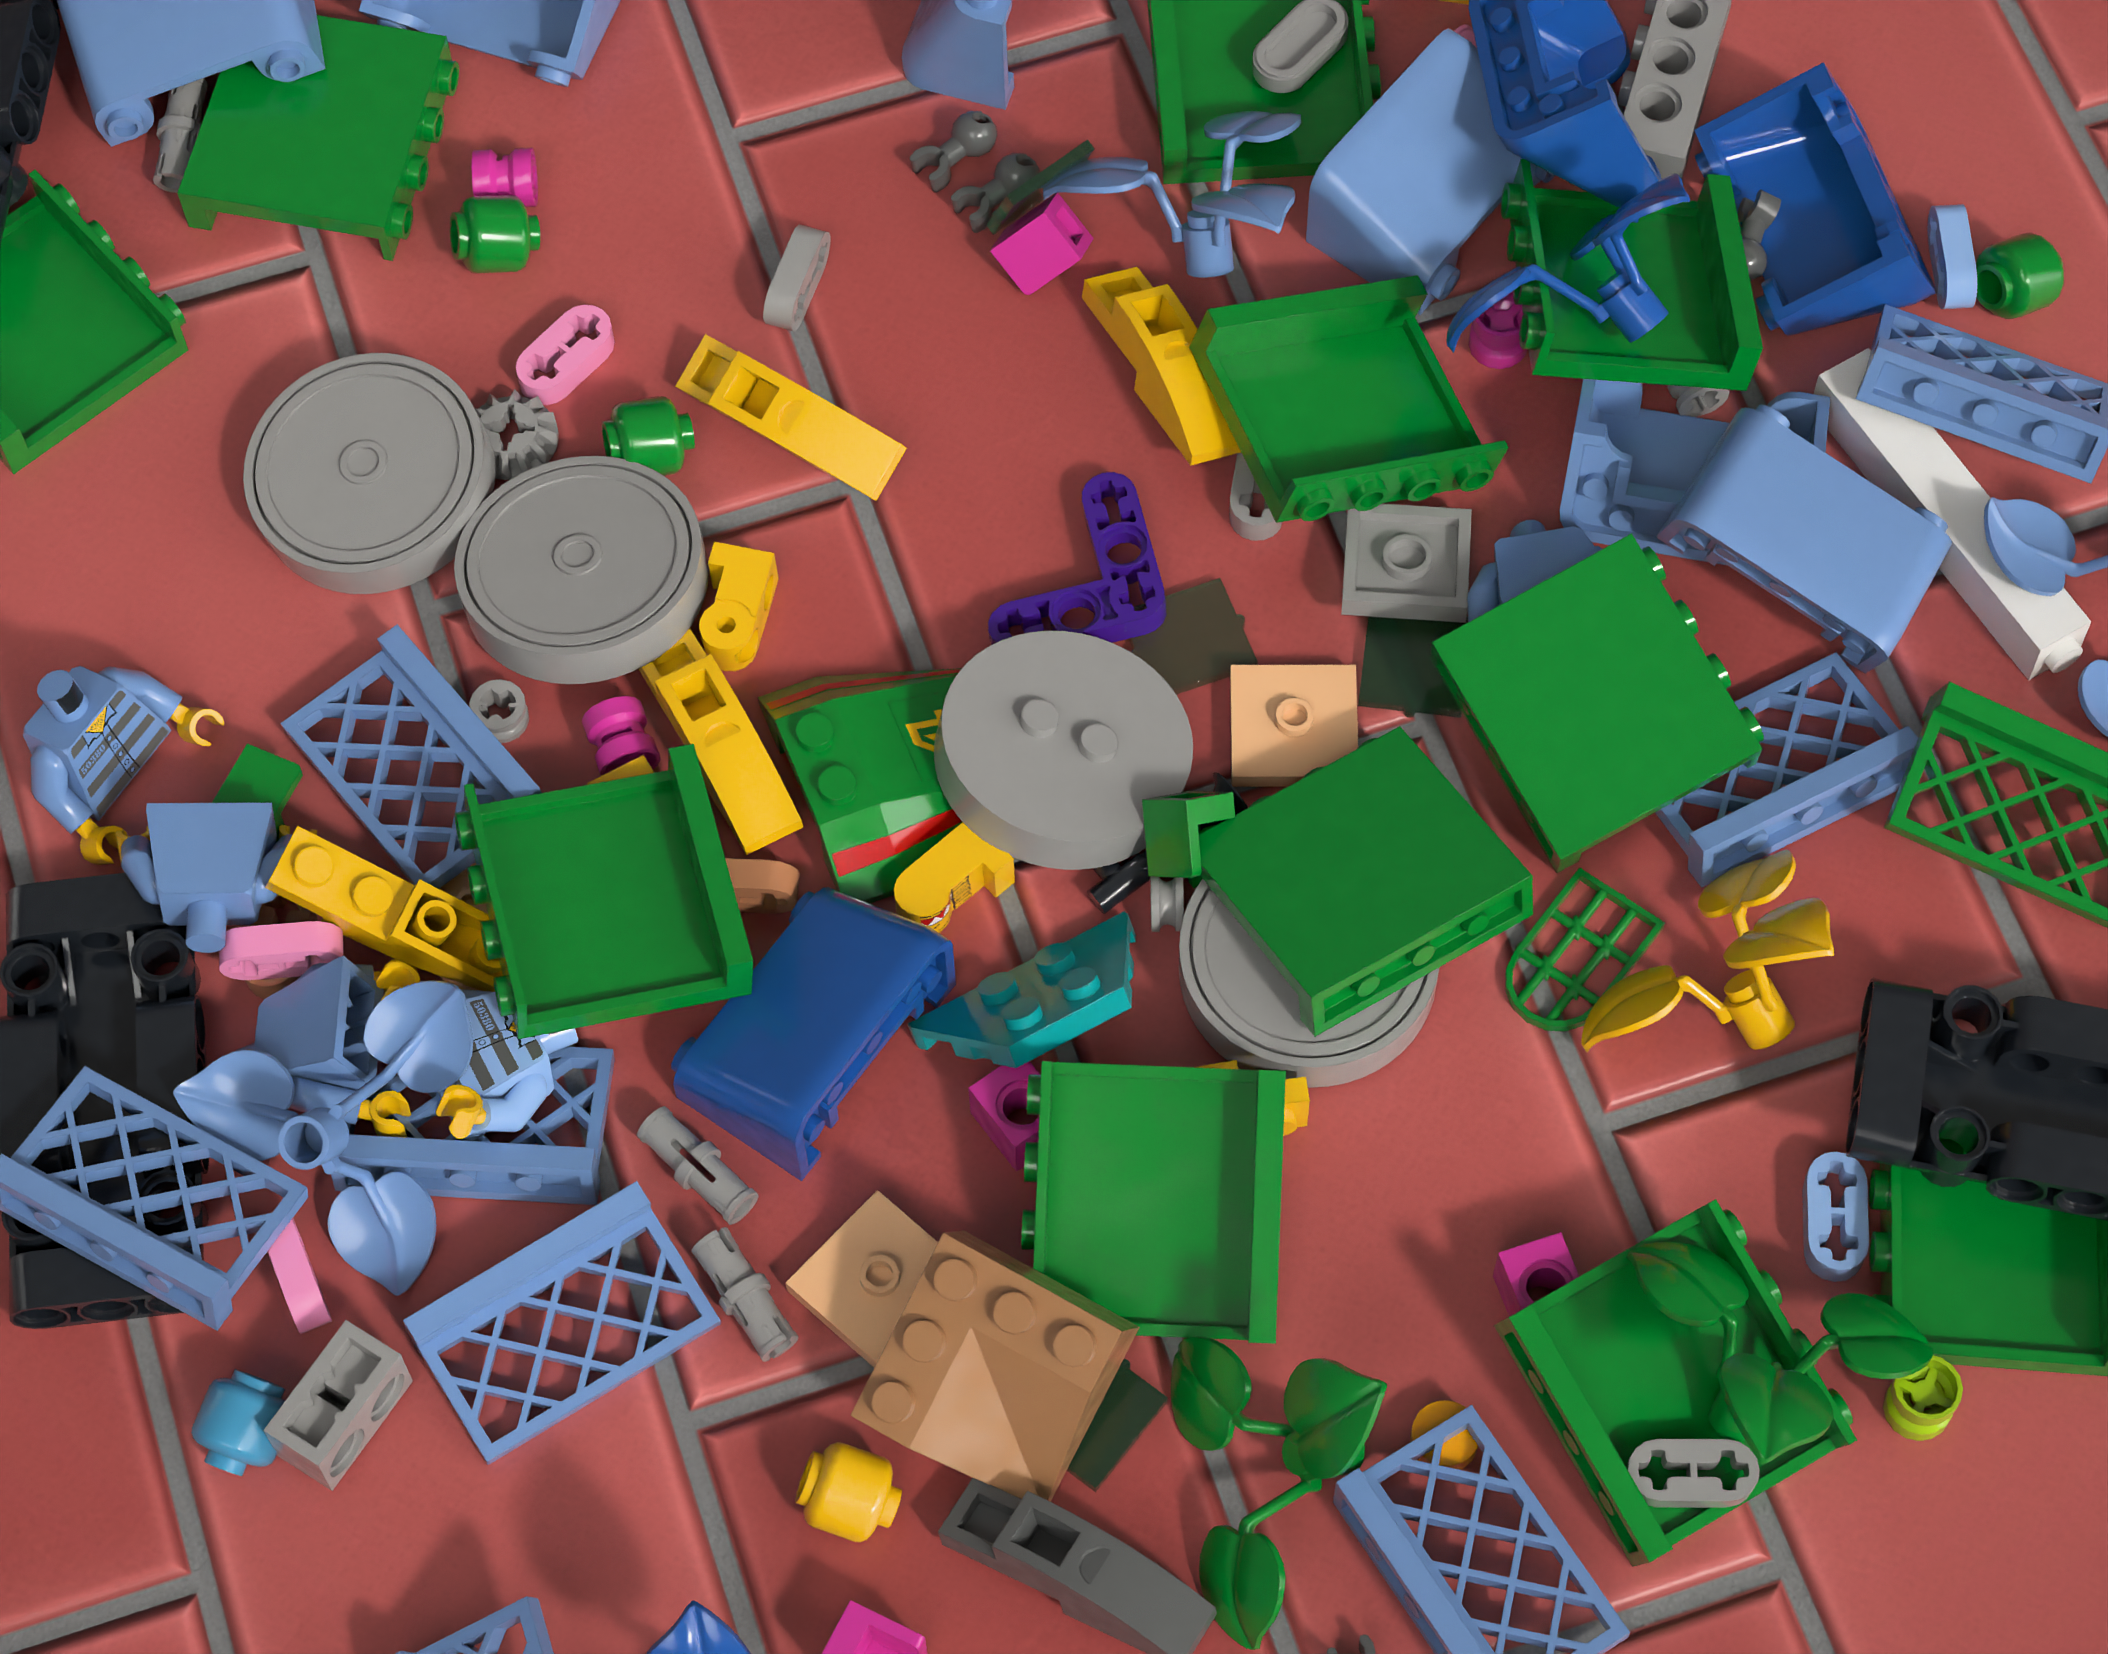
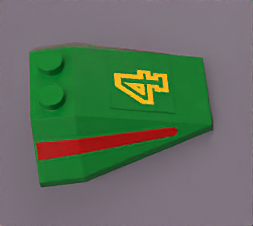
[758,668,962,904]

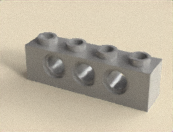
[1617,0,1732,179]

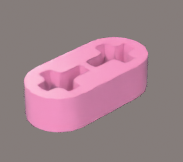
[516,305,615,405]
[219,921,343,980]
[268,1218,332,1334]

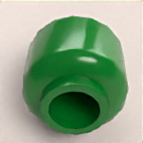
[449,195,540,274]
[1976,233,2064,319]
[602,396,695,476]

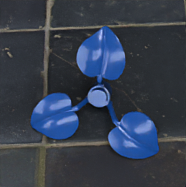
[1446,173,1690,353]

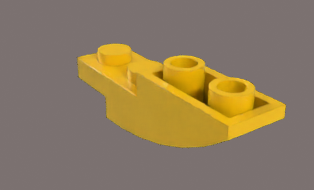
[1082,267,1241,466]
[675,334,907,501]
[639,629,803,855]
[265,826,503,992]

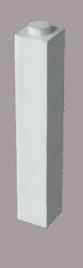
[1814,348,2091,680]

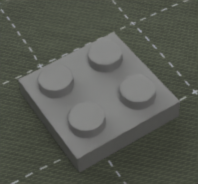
[1341,504,1472,623]

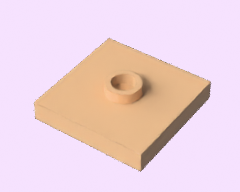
[1230,665,1358,787]
[785,1190,938,1368]

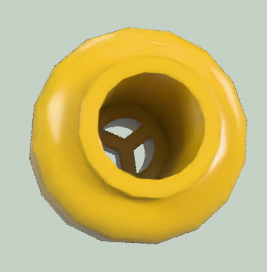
[795,1442,902,1542]

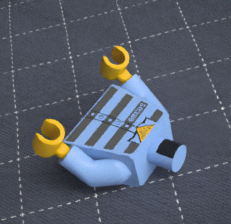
[376,961,578,1141]

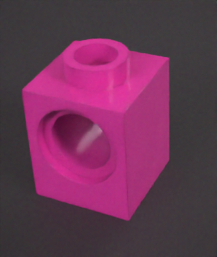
[968,1061,1040,1172]
[1493,1232,1579,1316]

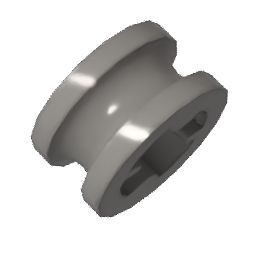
[1667,385,1730,417]
[469,679,529,743]
[1150,876,1184,932]

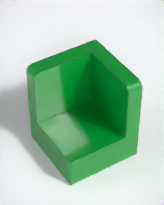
[212,744,303,841]
[1142,791,1235,878]

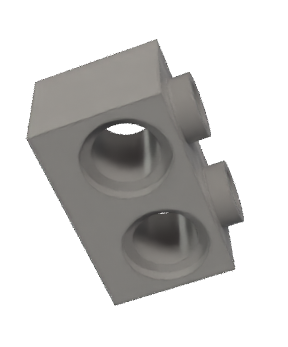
[263,1320,413,1491]

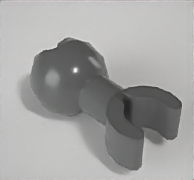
[910,111,997,192]
[951,153,1040,233]
[1737,189,1781,281]

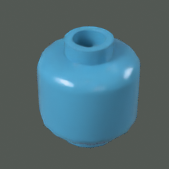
[191,1369,286,1476]

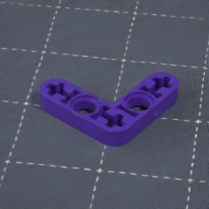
[988,472,1167,645]

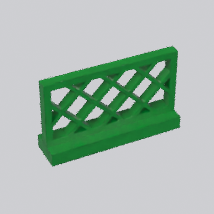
[1883,681,2108,928]

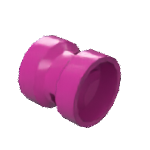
[471,147,538,207]
[1468,291,1527,369]
[582,696,661,776]

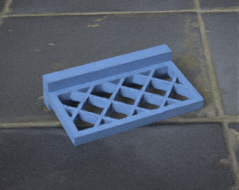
[1856,304,2108,483]
[280,624,542,889]
[1655,652,1918,888]
[331,1047,615,1205]
[0,1066,309,1331]
[403,1181,721,1465]
[1333,1405,1630,1654]

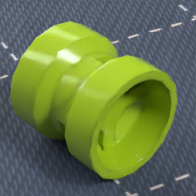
[1883,1355,1963,1441]

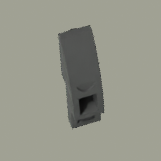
[938,1478,1217,1654]

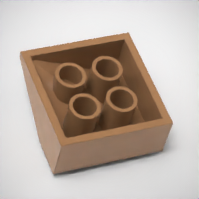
[850,1230,1140,1502]

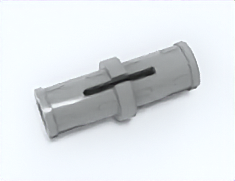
[153,78,208,193]
[637,1106,759,1225]
[691,1227,799,1362]

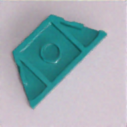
[907,911,1136,1068]

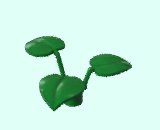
[1626,1241,1934,1465]
[1171,1336,1387,1650]

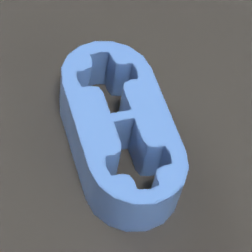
[1927,204,1977,309]
[1802,1151,1869,1282]

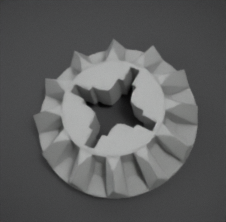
[475,389,559,480]

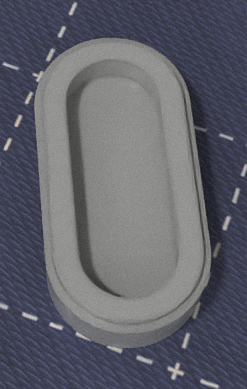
[1252,0,1348,93]

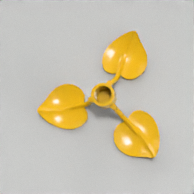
[1581,850,1834,1053]

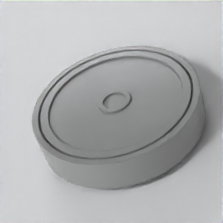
[243,353,496,594]
[454,456,709,684]
[934,631,1193,870]
[1179,879,1440,1088]

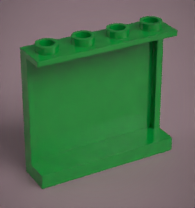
[1147,0,1381,185]
[177,15,459,261]
[1501,159,1763,391]
[0,169,189,474]
[1189,275,1509,523]
[1430,533,1764,873]
[1188,726,1533,1037]
[454,744,753,1039]
[1021,1061,1286,1344]
[1869,1139,2108,1376]
[1494,1199,1857,1567]

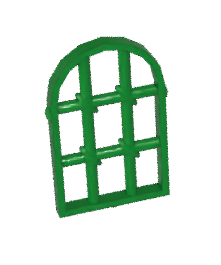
[1505,867,1665,1032]

